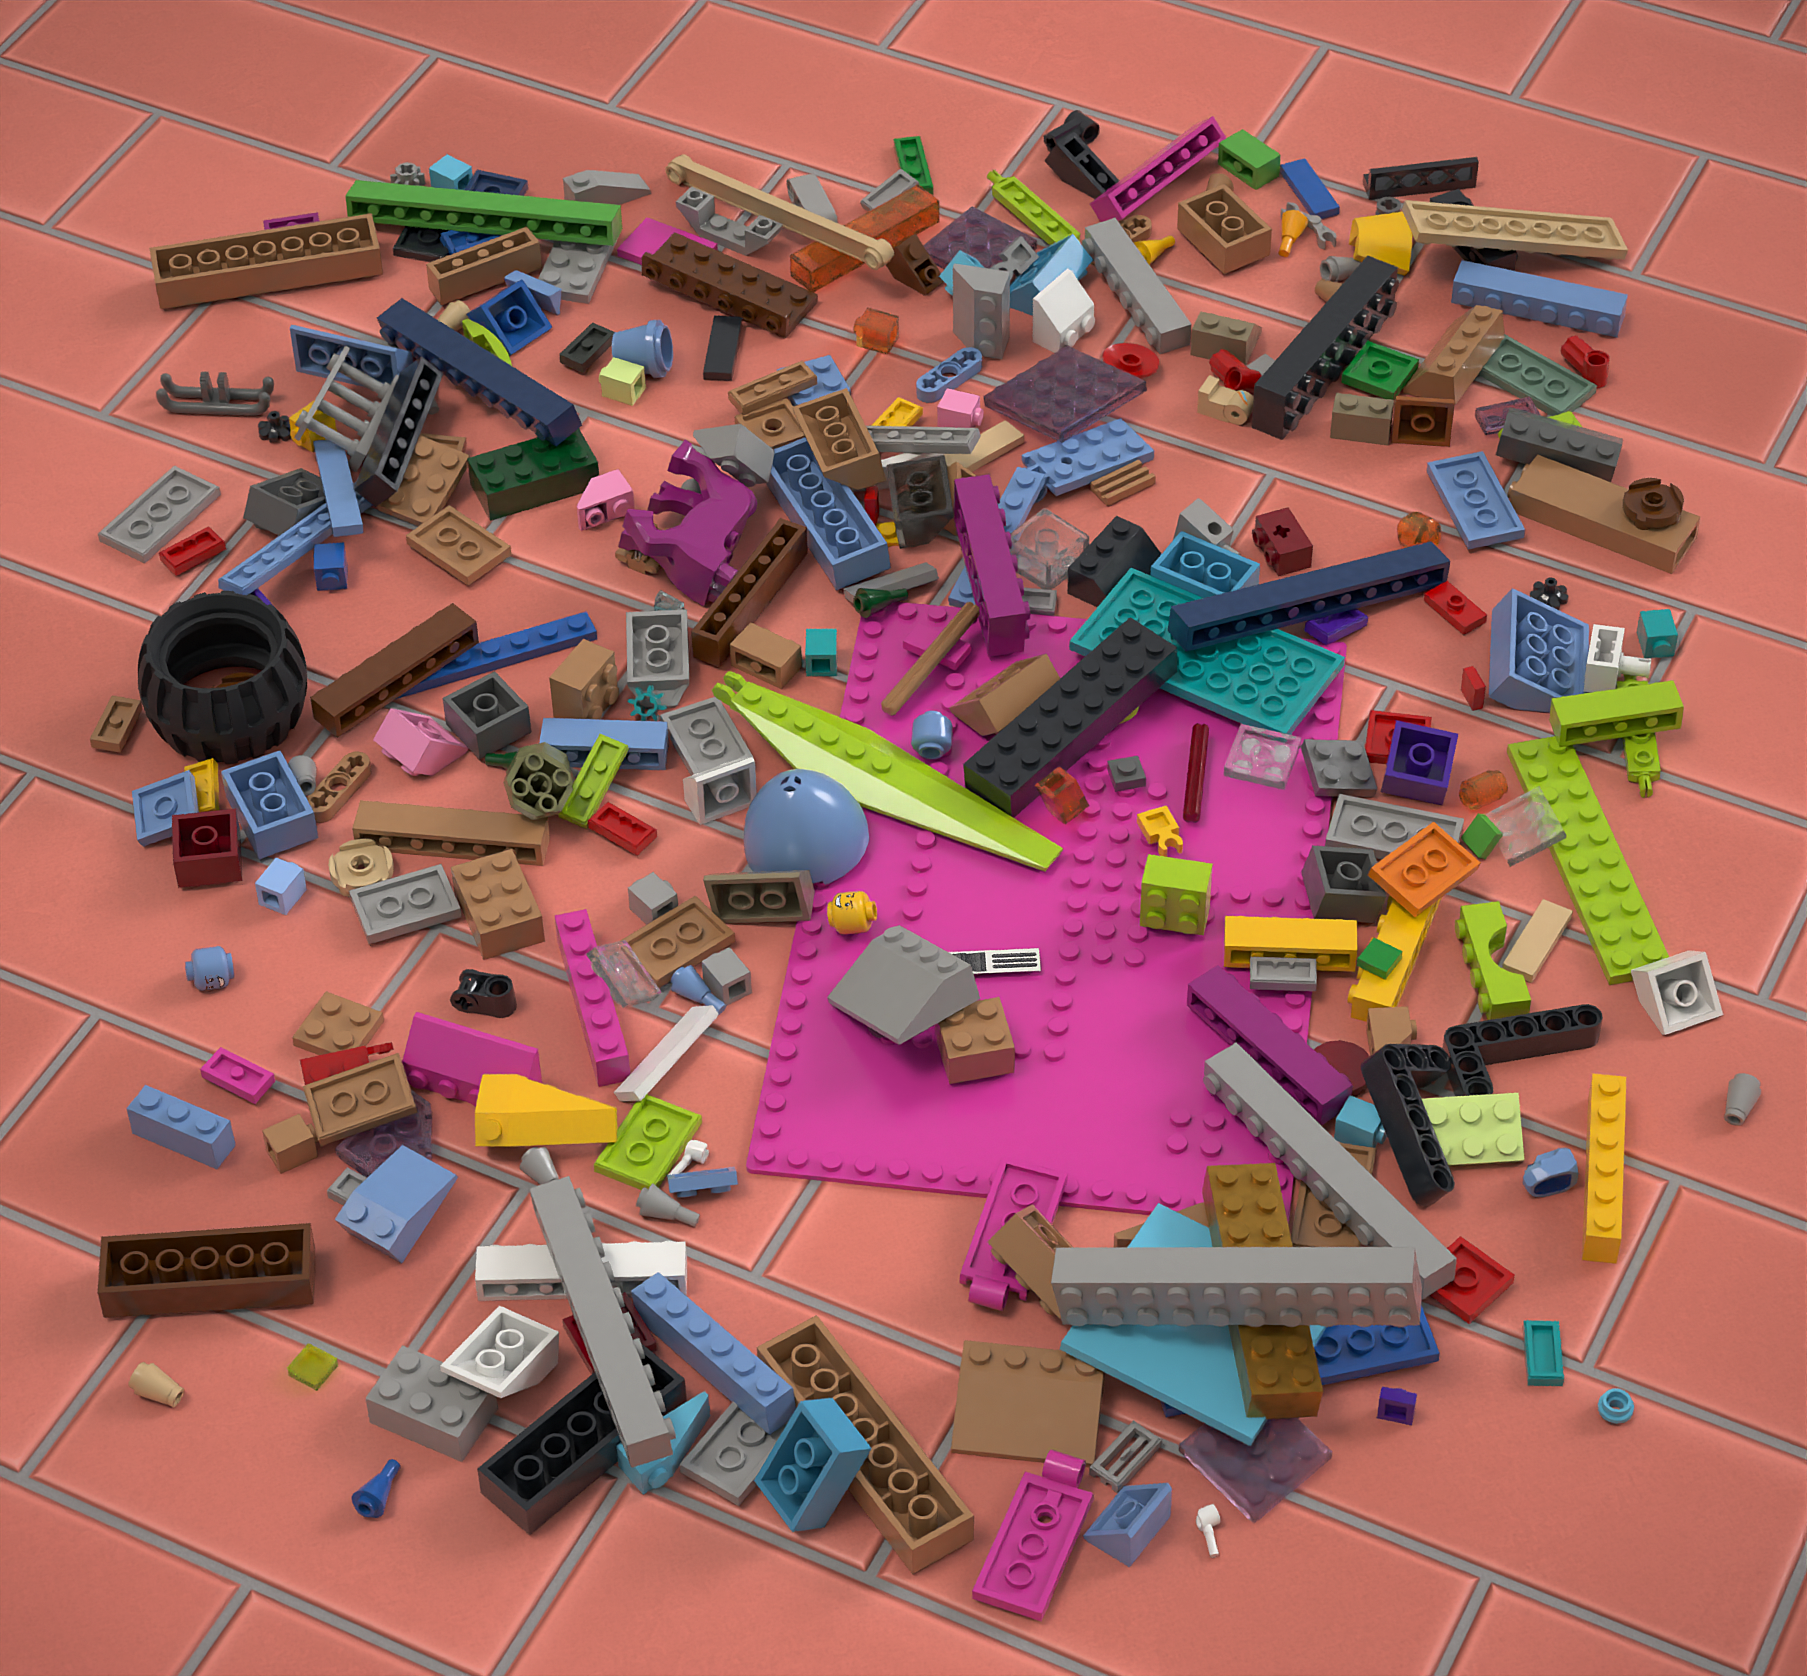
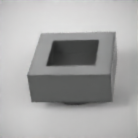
[1107,756,1146,792]

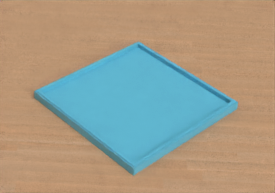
[1060,1203,1327,1446]

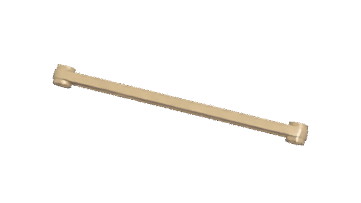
[665,154,894,270]

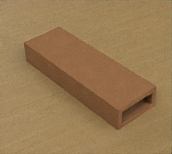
[1507,454,1700,574]

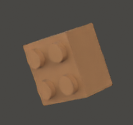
[549,639,619,720]
[935,997,1015,1084]

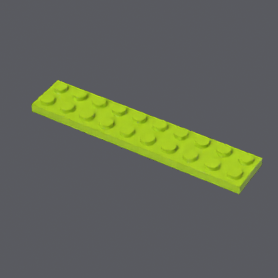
[1507,736,1669,985]

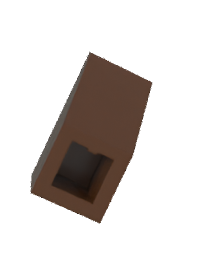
[886,233,944,295]

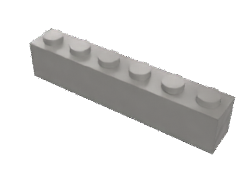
[1082,218,1192,355]

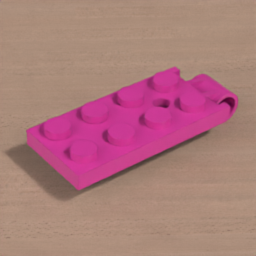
[959,1156,1068,1311]
[972,1449,1094,1622]

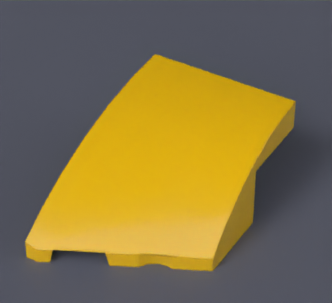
[1348,212,1412,276]

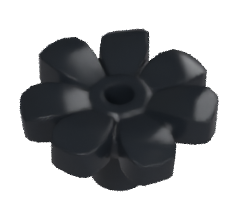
[258,411,291,442]
[1529,577,1569,610]

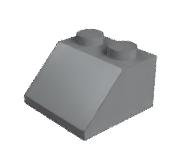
[693,424,775,487]

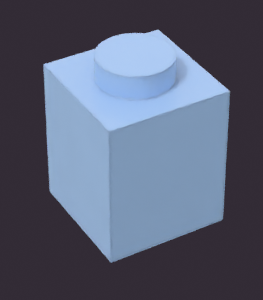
[255,858,307,915]

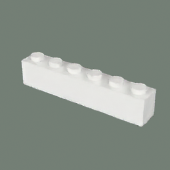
[475,1241,687,1301]

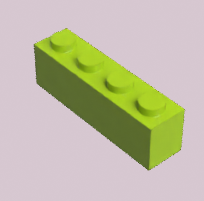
[1549,680,1684,747]

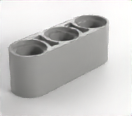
[787,173,838,223]

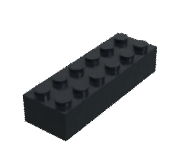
[477,1338,687,1535]

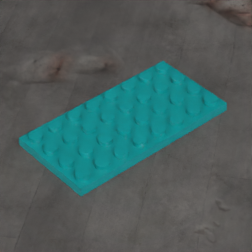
[1069,568,1345,742]

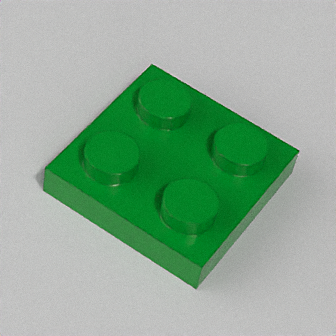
[1341,341,1419,400]

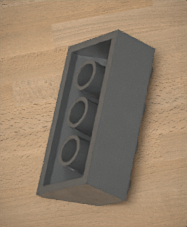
[1495,407,1623,482]

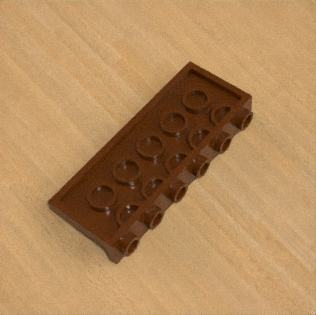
[642,232,818,338]

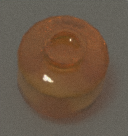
[1397,512,1441,548]

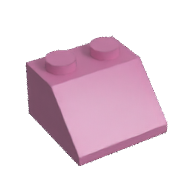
[373,708,469,776]

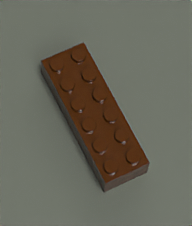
[97,1223,315,1318]

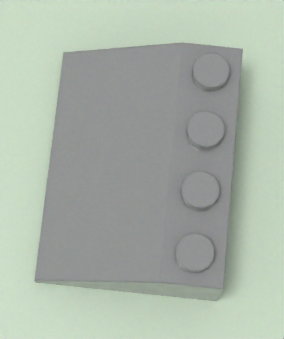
[827,925,980,1045]

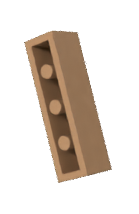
[426,227,542,305]

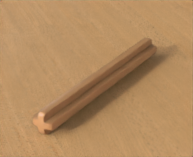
[881,602,980,716]

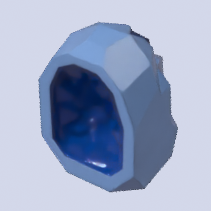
[1523,1147,1579,1197]

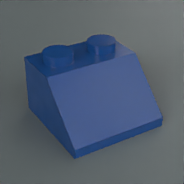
[467,279,552,356]

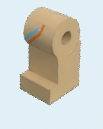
[1197,375,1254,425]

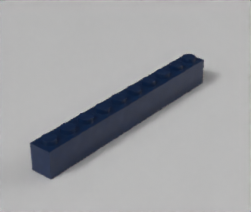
[377,298,582,446]
[1167,541,1451,652]

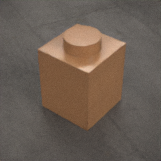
[262,1114,319,1174]

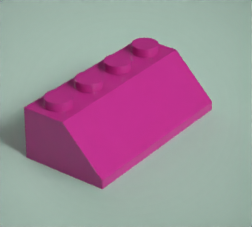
[402,1012,542,1106]

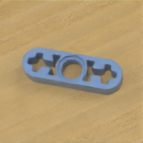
[916,347,982,403]

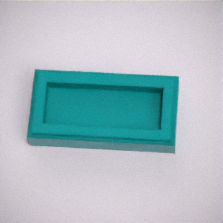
[1523,1320,1564,1386]

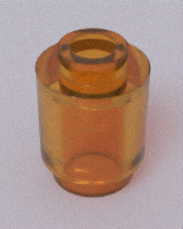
[1459,770,1508,810]

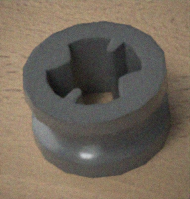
[1376,197,1401,215]

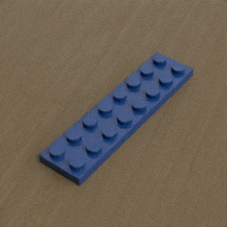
[1161,1305,1440,1417]

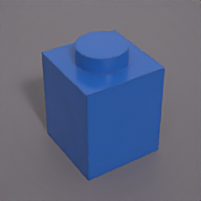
[314,542,347,591]

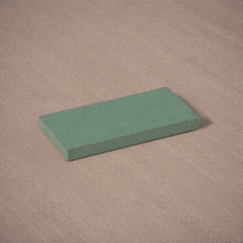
[1478,335,1597,416]

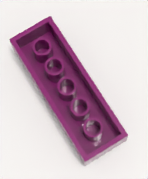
[953,474,1030,657]

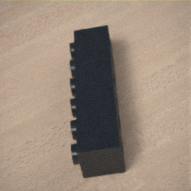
[354,356,443,507]

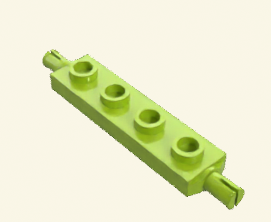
[987,170,1080,245]
[1616,674,1661,798]

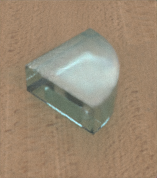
[654,590,685,611]

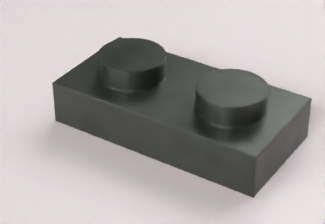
[559,322,615,373]

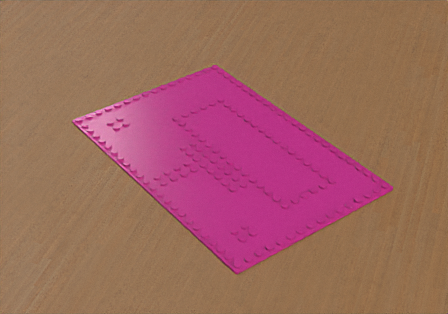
[746,602,1347,1226]

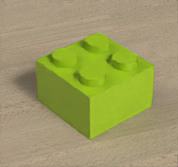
[1140,854,1213,936]

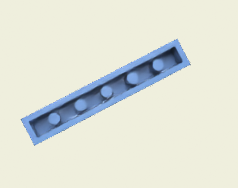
[1451,260,1628,337]
[631,1272,796,1435]

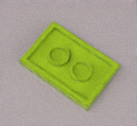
[594,1094,702,1190]

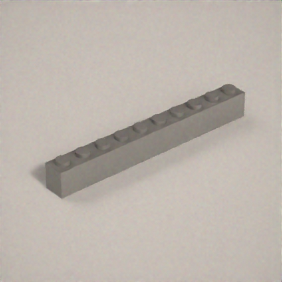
[1203,1043,1457,1300]
[529,1176,676,1468]

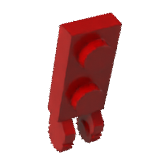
[300,1042,394,1085]

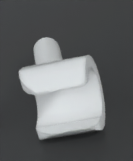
[668,1140,709,1175]
[1196,1504,1221,1558]

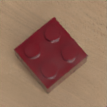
[172,808,243,888]

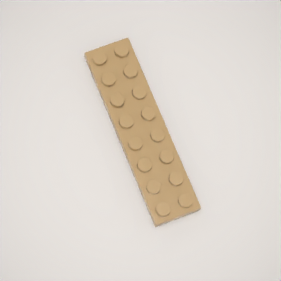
[1402,200,1628,260]

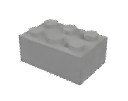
[365,1345,498,1462]

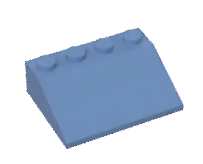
[1489,588,1589,713]

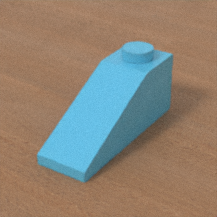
[616,1391,710,1494]

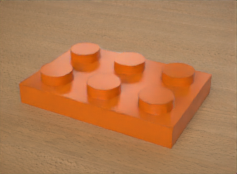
[1368,821,1481,917]

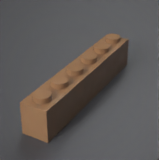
[352,800,550,866]

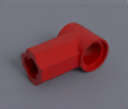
[1560,335,1610,389]
[1209,349,1262,395]

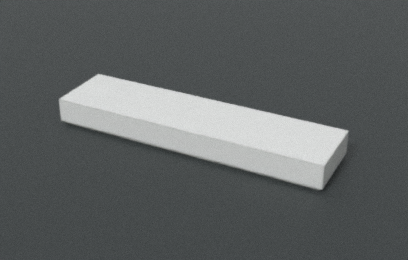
[613,1005,719,1102]

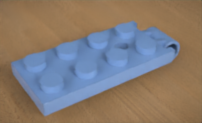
[1021,418,1155,503]

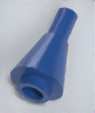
[351,1459,401,1518]

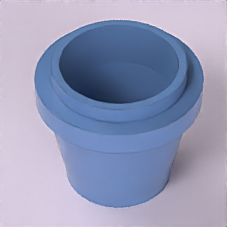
[612,320,673,378]

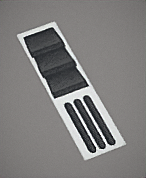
[948,948,1041,974]

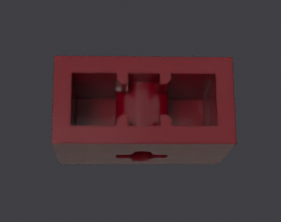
[1252,507,1313,576]

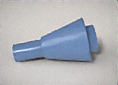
[671,965,726,1015]

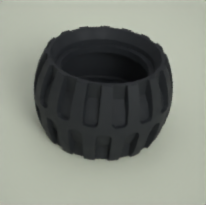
[138,591,307,764]

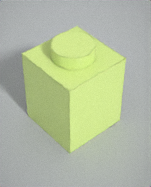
[599,357,646,406]

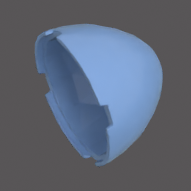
[744,769,869,885]

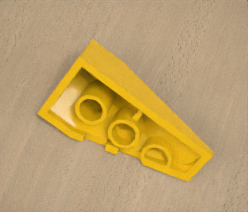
[475,1074,617,1146]

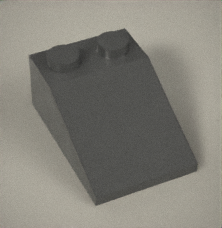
[243,468,326,537]

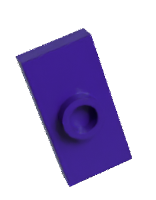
[1304,609,1369,645]

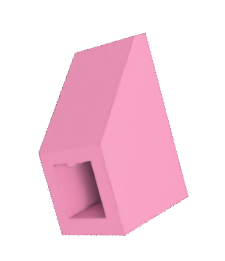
[577,469,635,531]

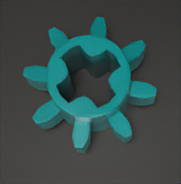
[627,685,667,721]

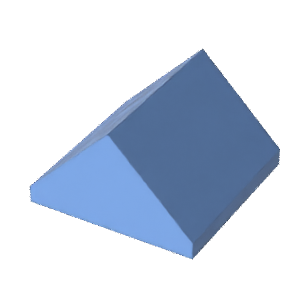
[1083,1483,1172,1567]

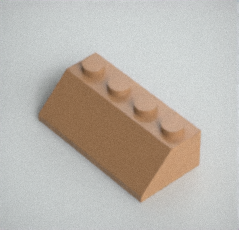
[1403,305,1505,405]
[792,388,886,490]

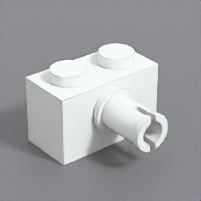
[1583,624,1652,693]

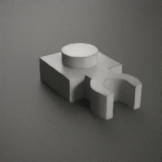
[990,236,1039,280]

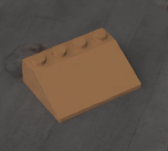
[951,1340,1105,1468]

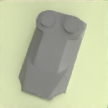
[626,610,689,709]

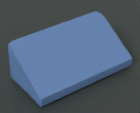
[505,270,562,315]

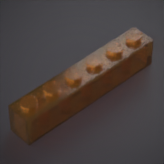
[790,185,940,292]

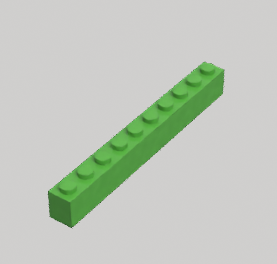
[345,180,622,246]

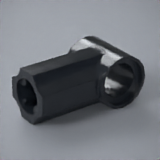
[1044,110,1100,152]

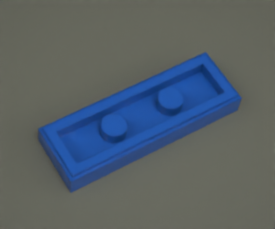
[1280,158,1340,219]

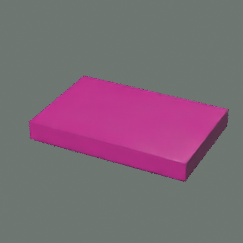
[617,218,718,265]

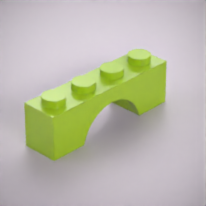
[1455,901,1531,1020]

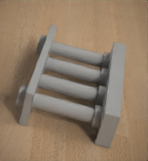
[294,346,398,472]

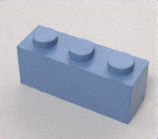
[126,1085,236,1169]

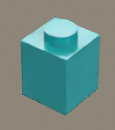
[1636,609,1678,658]
[805,629,837,676]

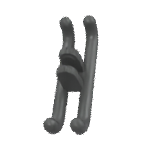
[156,372,274,416]

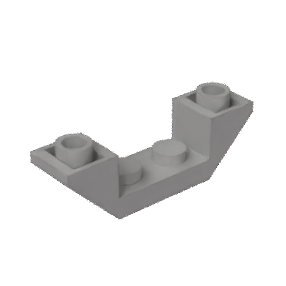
[676,187,783,256]

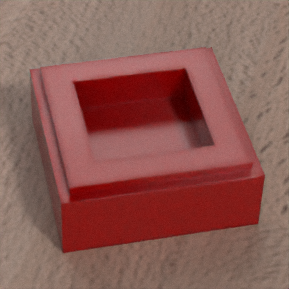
[864,485,880,526]
[1461,666,1486,711]

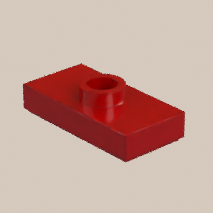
[159,526,226,576]
[1424,581,1487,635]
[588,802,657,856]

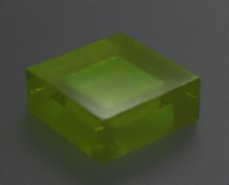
[287,1343,338,1391]

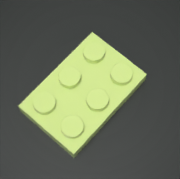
[1422,1093,1524,1166]

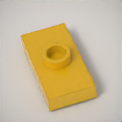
[871,397,923,427]
[184,758,219,812]

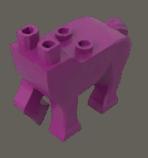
[618,440,758,607]

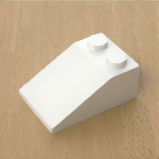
[440,1306,559,1398]

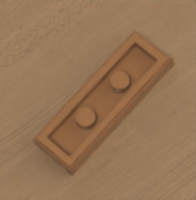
[728,360,817,415]

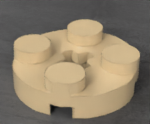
[328,839,394,897]

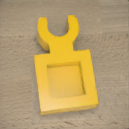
[1137,806,1183,857]

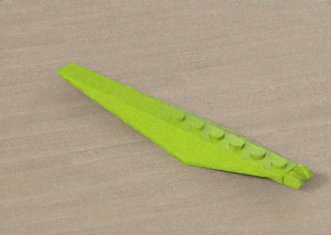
[712,671,1063,872]

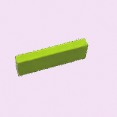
[558,734,629,829]

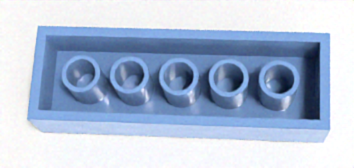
[766,437,891,590]

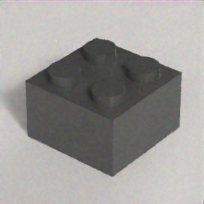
[442,671,532,760]
[1301,845,1387,923]

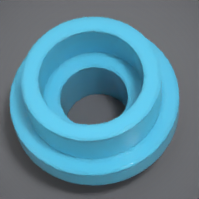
[1598,1388,1634,1423]

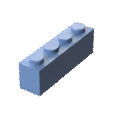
[539,718,669,770]

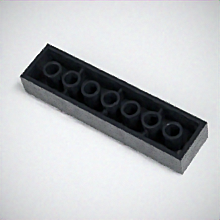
[1252,256,1399,440]
[963,617,1178,818]

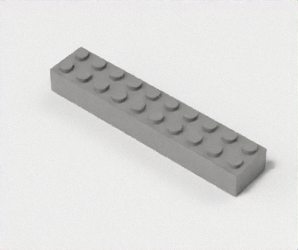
[1051,1247,1422,1327]

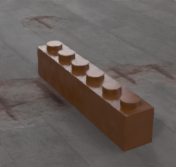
[691,518,808,667]
[310,603,479,738]

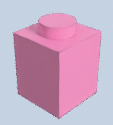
[937,388,984,428]

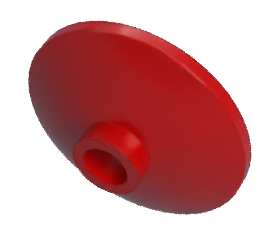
[1102,343,1159,378]

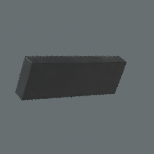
[703,315,743,381]

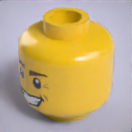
[827,891,877,935]

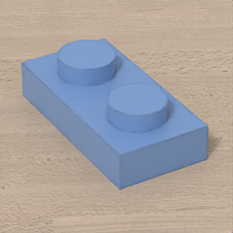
[667,1167,738,1197]

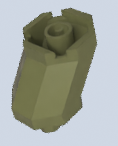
[503,742,575,820]

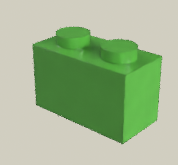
[1218,129,1281,190]

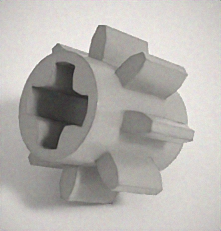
[390,162,425,186]

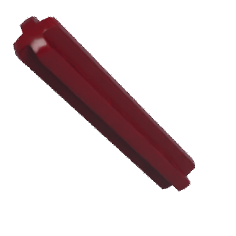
[1183,723,1209,823]

